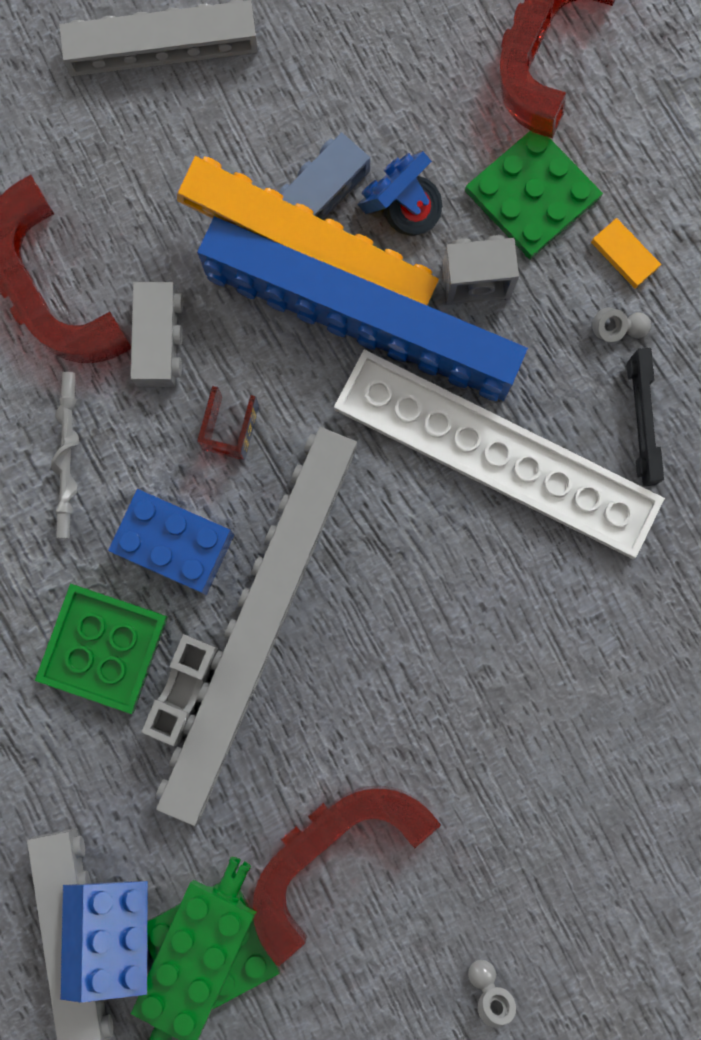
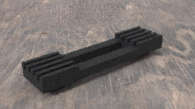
[626,348,664,486]

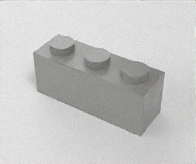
[131,282,183,387]

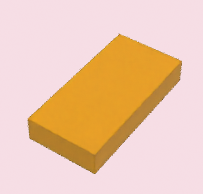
[591,218,662,289]

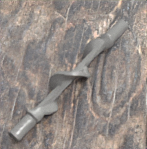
[51,372,80,539]

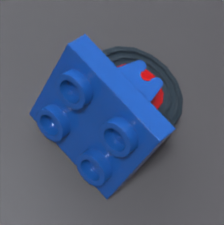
[357,151,443,236]

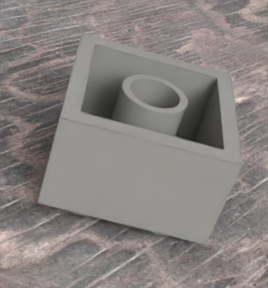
[442,235,519,305]

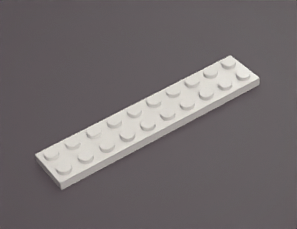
[334,349,665,559]

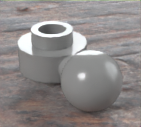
[592,307,651,342]
[468,959,516,1028]

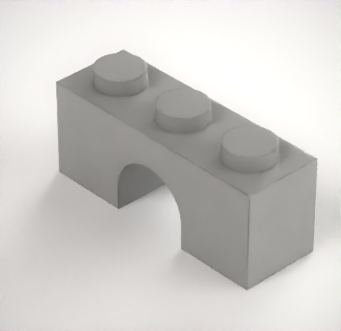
[141,634,220,746]

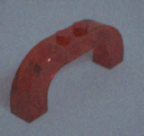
[500,0,615,139]
[0,175,131,363]
[253,786,441,967]

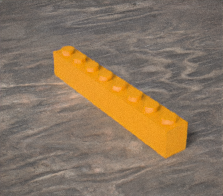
[177,156,439,305]

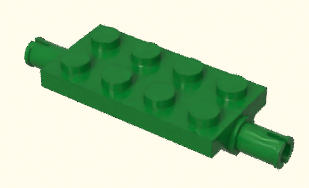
[131,857,257,1040]

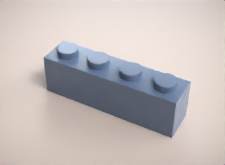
[278,132,370,220]

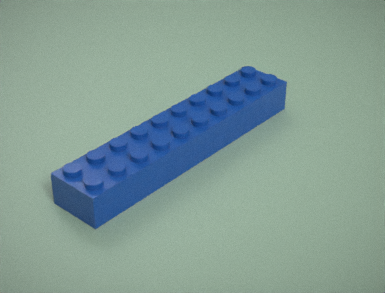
[197,216,528,401]

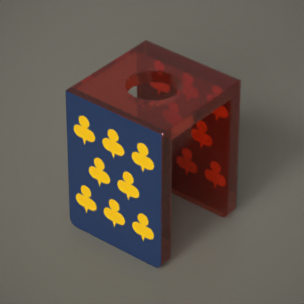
[197,386,259,460]

